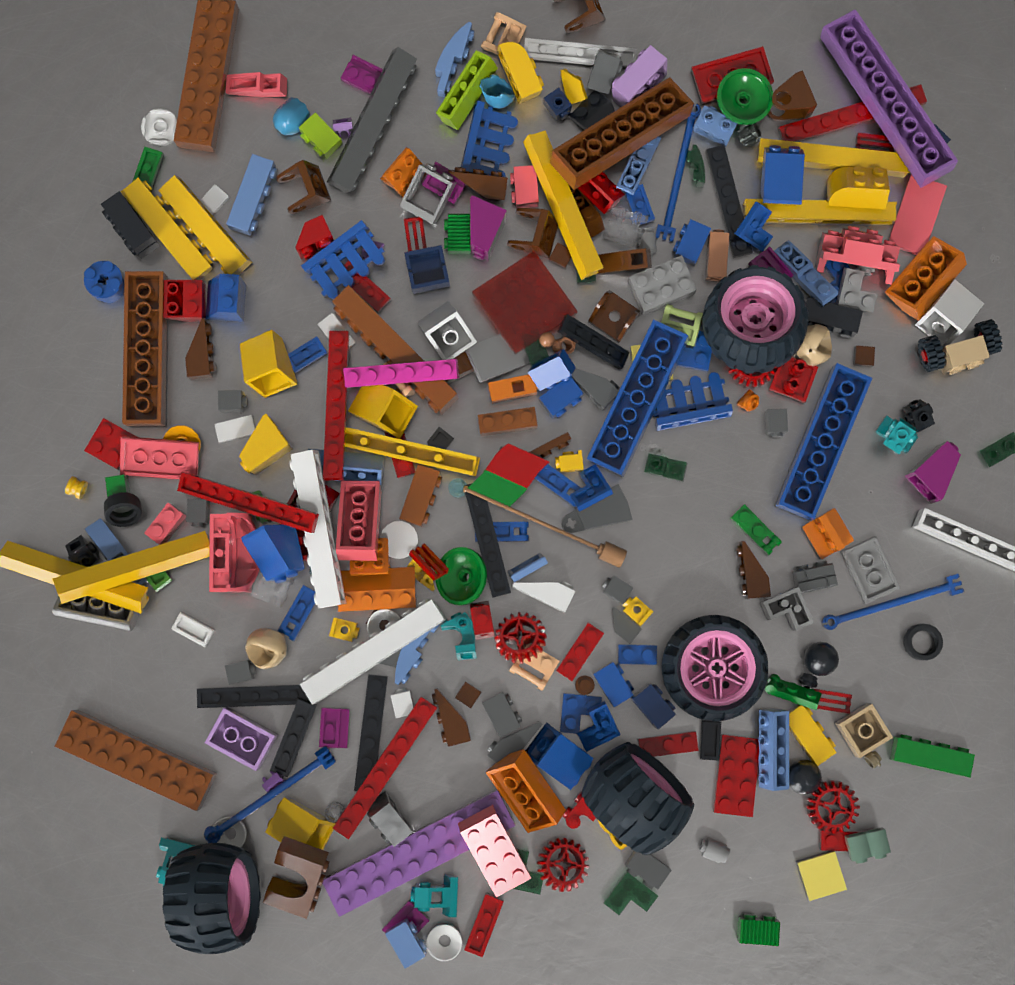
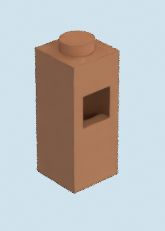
[705,229,729,281]

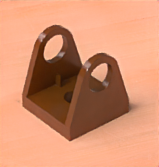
[554,0,606,33]
[767,70,817,121]
[276,160,331,214]
[507,208,558,258]
[588,290,641,343]

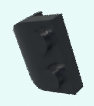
[569,90,615,130]

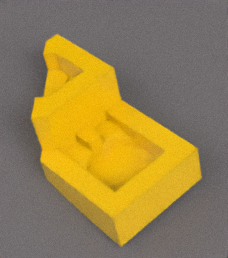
[560,69,588,104]
[407,559,435,591]

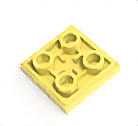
[797,851,847,901]

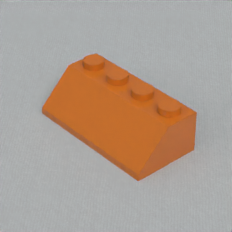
[885,236,967,321]
[338,566,417,612]
[485,749,566,833]

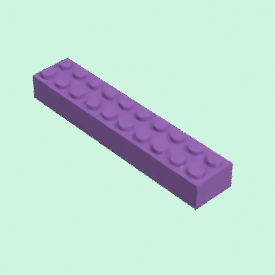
[820,9,958,188]
[323,789,515,917]

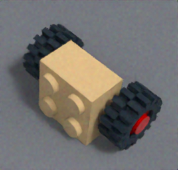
[918,319,1003,375]

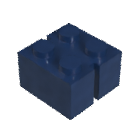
[404,245,450,294]
[631,683,676,730]

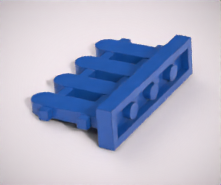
[461,101,518,177]
[301,220,385,299]
[654,372,733,431]

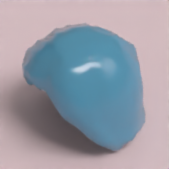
[480,74,515,109]
[273,97,310,135]

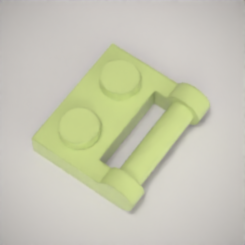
[661,304,703,347]

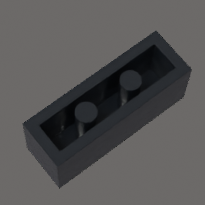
[804,297,863,338]

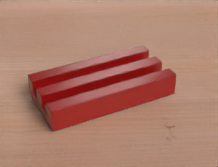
[855,133,894,152]
[404,217,427,252]
[409,543,449,581]
[813,689,852,714]

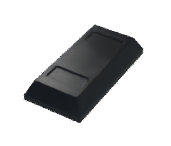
[700,720,722,761]

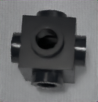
[903,399,935,432]
[65,535,98,567]

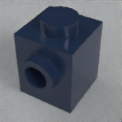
[543,87,572,121]

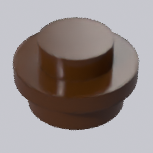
[575,675,595,695]

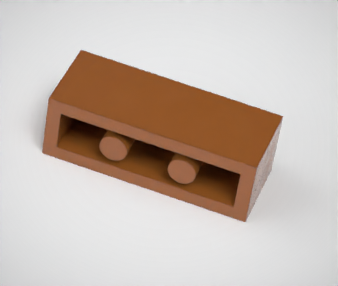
[478,407,538,436]
[399,464,443,527]

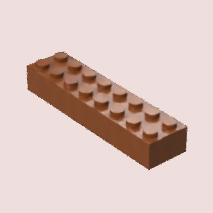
[174,0,239,153]
[550,77,694,190]
[122,271,168,426]
[332,285,458,415]
[54,710,217,811]

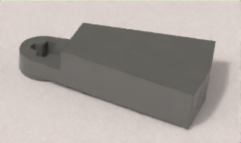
[561,484,632,533]

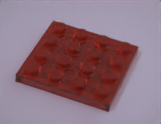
[472,251,578,355]

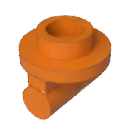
[737,389,759,411]

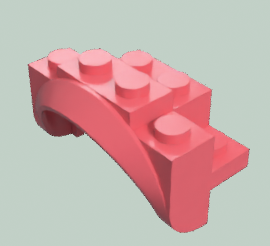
[816,226,900,285]
[209,513,259,593]

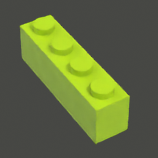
[436,50,498,130]

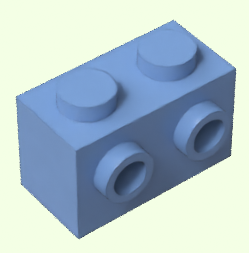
[693,106,737,147]
[385,918,428,969]

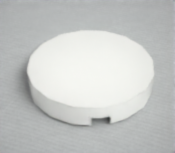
[141,108,177,147]
[380,521,418,559]

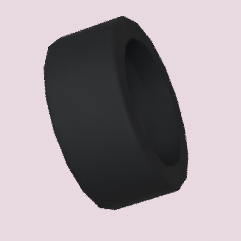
[104,492,142,527]
[903,624,943,660]

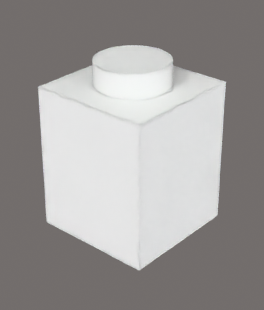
[391,688,414,718]

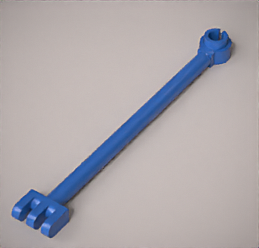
[656,104,701,242]
[821,574,964,630]
[204,747,336,843]

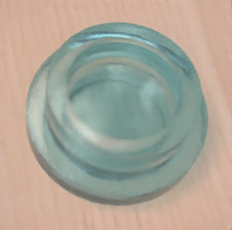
[448,478,467,498]

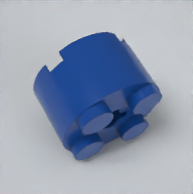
[84,261,125,303]

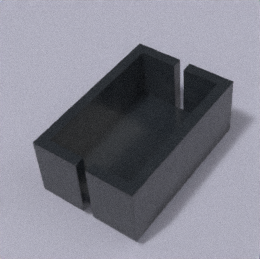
[101,191,160,259]

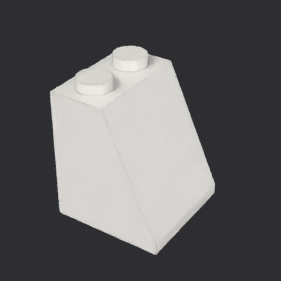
[915,280,984,347]
[417,301,477,360]

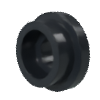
[798,673,818,689]

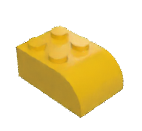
[497,42,544,104]
[826,166,890,209]

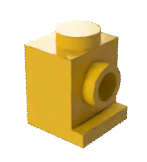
[555,450,584,473]
[622,596,654,626]
[329,617,360,642]

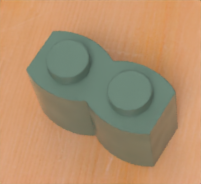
[844,827,891,864]

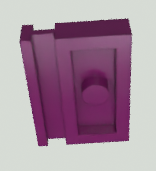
[341,55,383,94]
[422,161,466,205]
[748,246,794,278]
[319,708,350,748]
[382,900,430,934]

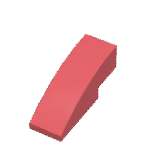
[226,72,287,97]

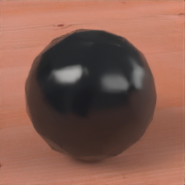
[804,642,839,676]
[789,760,822,794]

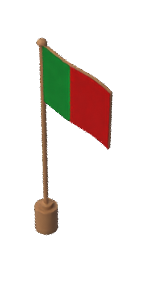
[463,443,627,568]

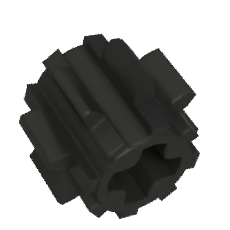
[737,123,762,146]

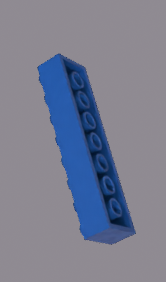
[587,319,689,477]
[775,363,872,521]

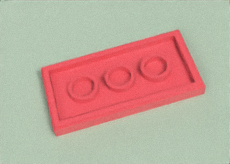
[888,174,947,255]
[120,436,199,479]

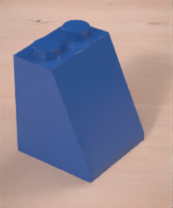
[760,145,805,205]
[205,274,246,322]
[241,524,305,583]
[526,722,594,790]

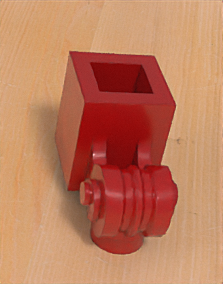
[562,791,596,829]

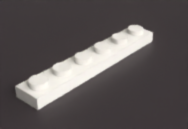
[524,38,637,68]

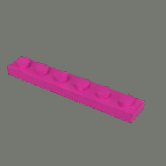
[343,359,459,388]

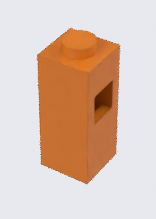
[488,374,538,404]

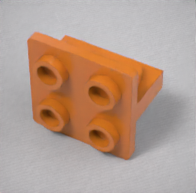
[380,147,426,198]
[802,508,854,559]
[350,538,390,576]

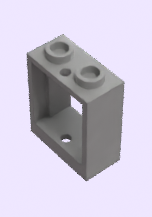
[400,163,457,224]

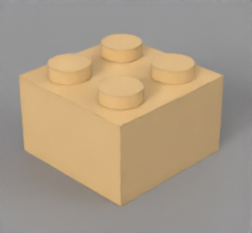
[835,703,893,758]

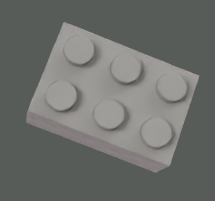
[628,255,697,316]

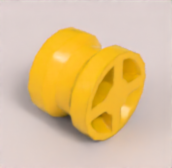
[65,476,88,499]

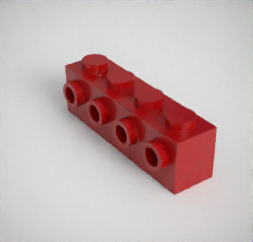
[578,172,625,214]

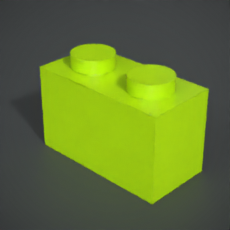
[299,112,343,159]

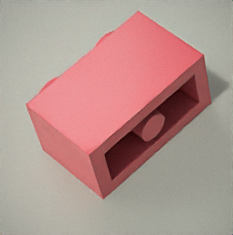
[510,165,539,209]
[144,503,186,545]

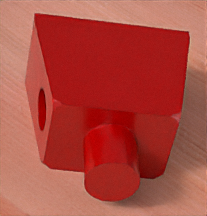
[470,601,495,640]

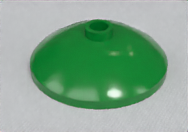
[717,68,773,125]
[435,547,487,605]

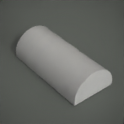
[53,596,139,631]

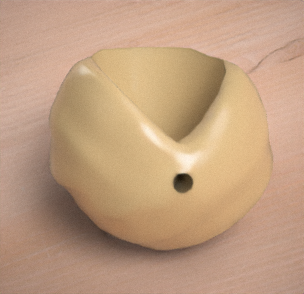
[797,324,832,366]
[245,628,287,669]

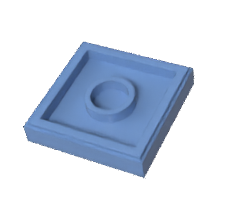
[508,553,548,582]

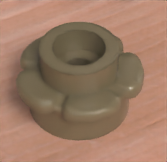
[864,751,882,769]

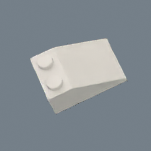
[512,581,575,613]

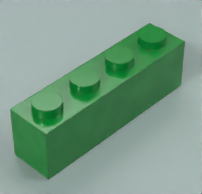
[890,734,975,778]

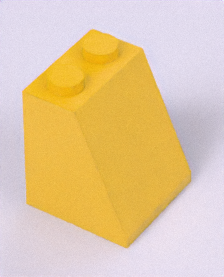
[240,330,297,398]
[348,385,418,439]
[239,414,293,475]
[265,797,336,850]

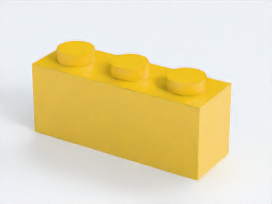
[789,704,837,766]

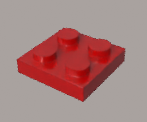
[84,418,137,470]

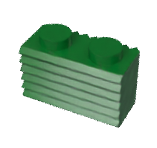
[444,214,471,255]
[737,914,780,946]

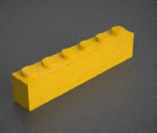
[158,175,253,275]
[121,178,213,280]

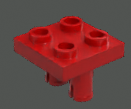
[769,357,818,403]

